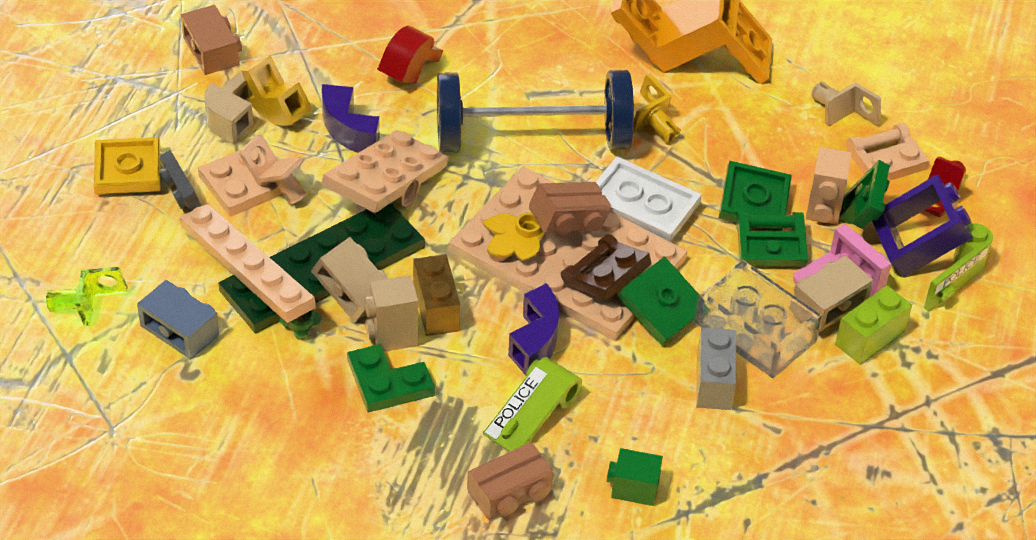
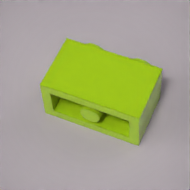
[835,285,912,365]

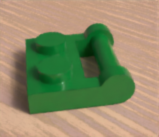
[736,211,808,267]

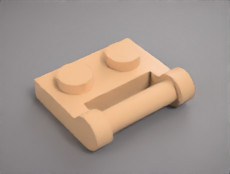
[846,123,930,181]

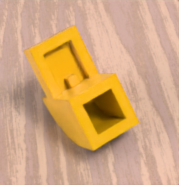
[241,55,313,125]

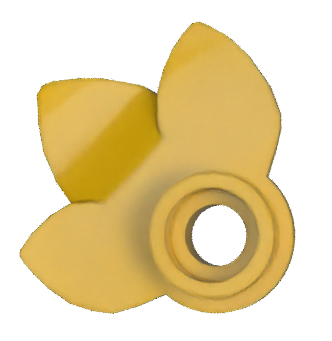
[483,212,545,261]

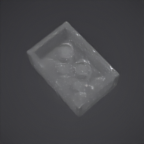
[694,260,822,379]

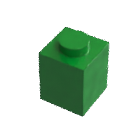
[606,448,663,506]

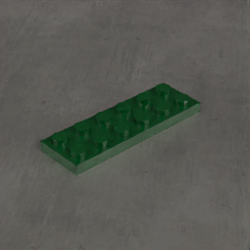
[218,203,425,334]

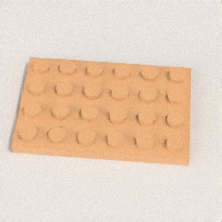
[448,166,687,341]

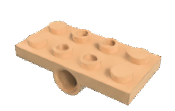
[321,130,449,213]

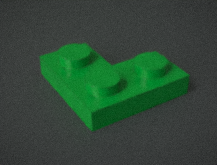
[839,160,890,229]
[347,344,435,413]

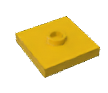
[93,137,161,194]

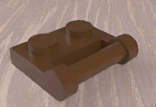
[561,234,652,300]

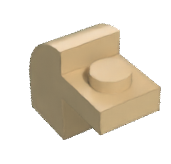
[204,70,253,144]

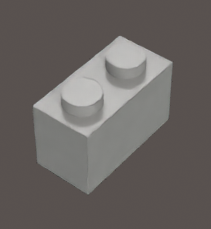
[696,327,736,410]

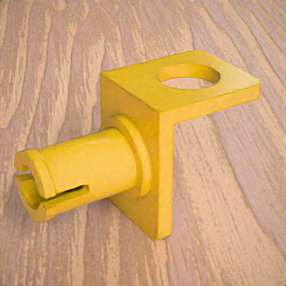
[633,73,681,143]

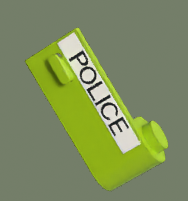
[924,223,993,312]
[483,357,582,452]

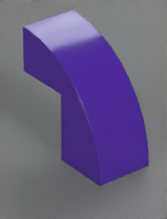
[321,84,380,153]
[508,283,559,376]

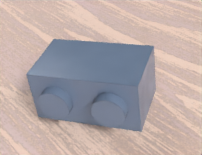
[137,280,219,360]

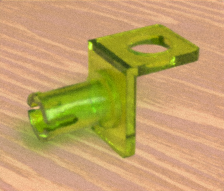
[46,267,128,326]

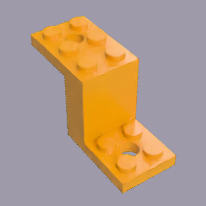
[611,0,772,84]

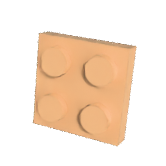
[198,147,283,217]

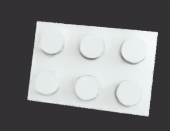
[596,156,702,242]

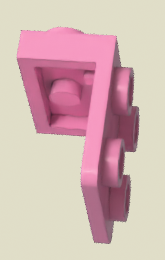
[793,223,891,298]

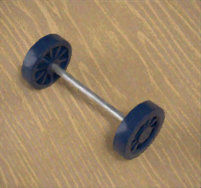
[437,70,634,153]

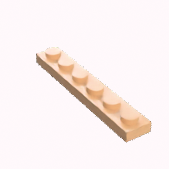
[179,203,316,323]

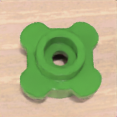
[280,309,321,339]

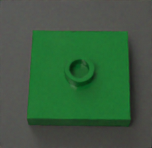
[718,160,792,231]
[616,256,710,345]

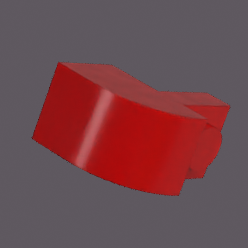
[377,25,444,83]

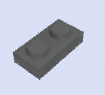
[159,150,202,212]

